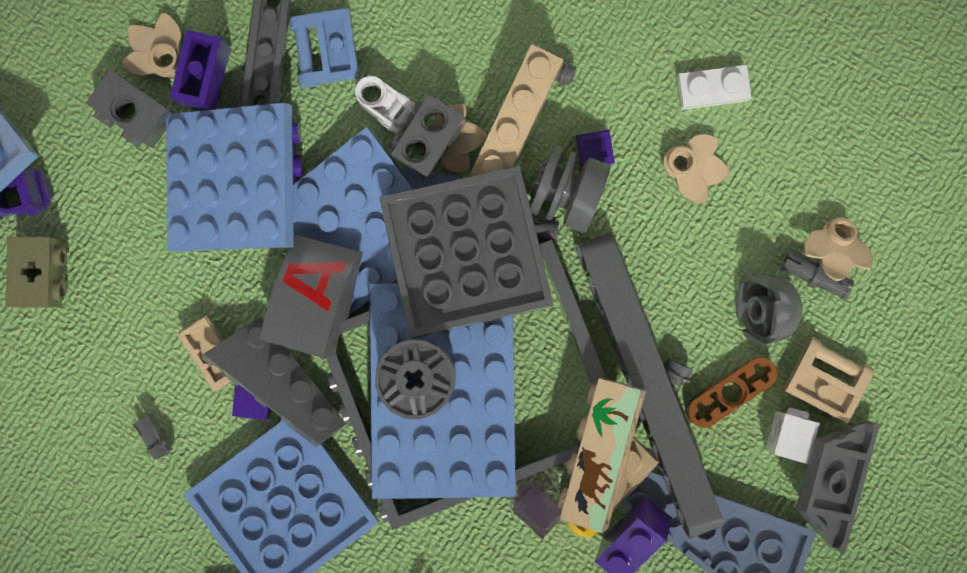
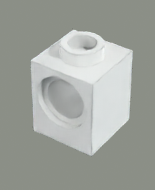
[765,407,820,464]

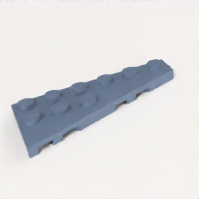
[621,471,816,573]

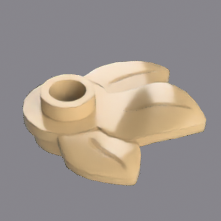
[122,13,182,77]
[419,104,487,173]
[663,134,731,203]
[804,218,872,281]

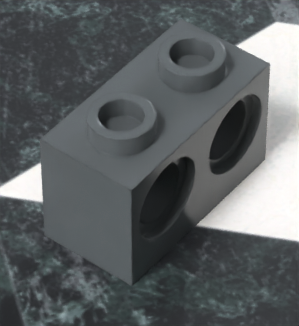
[390,94,466,182]

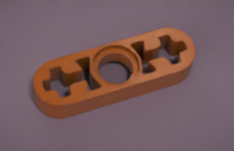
[686,357,777,428]

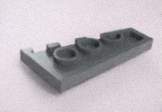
[202,316,346,448]

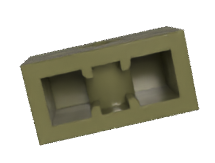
[6,237,67,308]

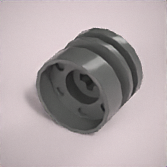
[530,144,611,233]
[375,339,456,419]

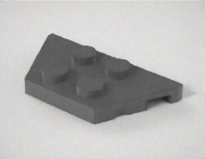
[796,420,880,553]

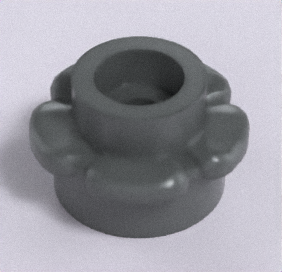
[664,358,693,387]

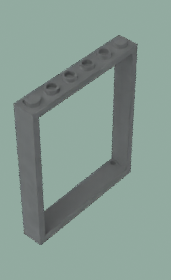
[320,240,607,530]

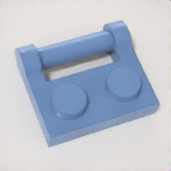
[289,8,360,88]

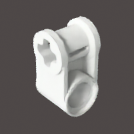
[355,76,415,135]

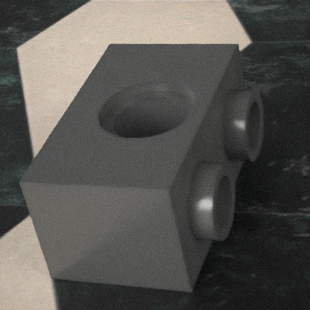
[86,69,174,148]

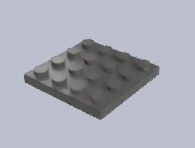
[379,166,554,339]

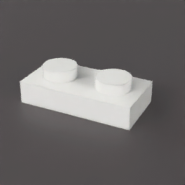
[677,65,752,110]

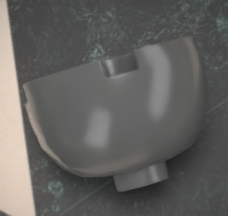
[736,274,803,345]

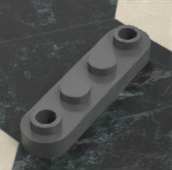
[241,0,292,107]

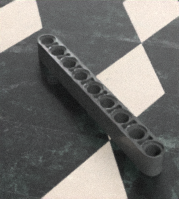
[576,233,724,539]

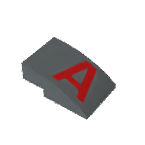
[259,235,363,358]

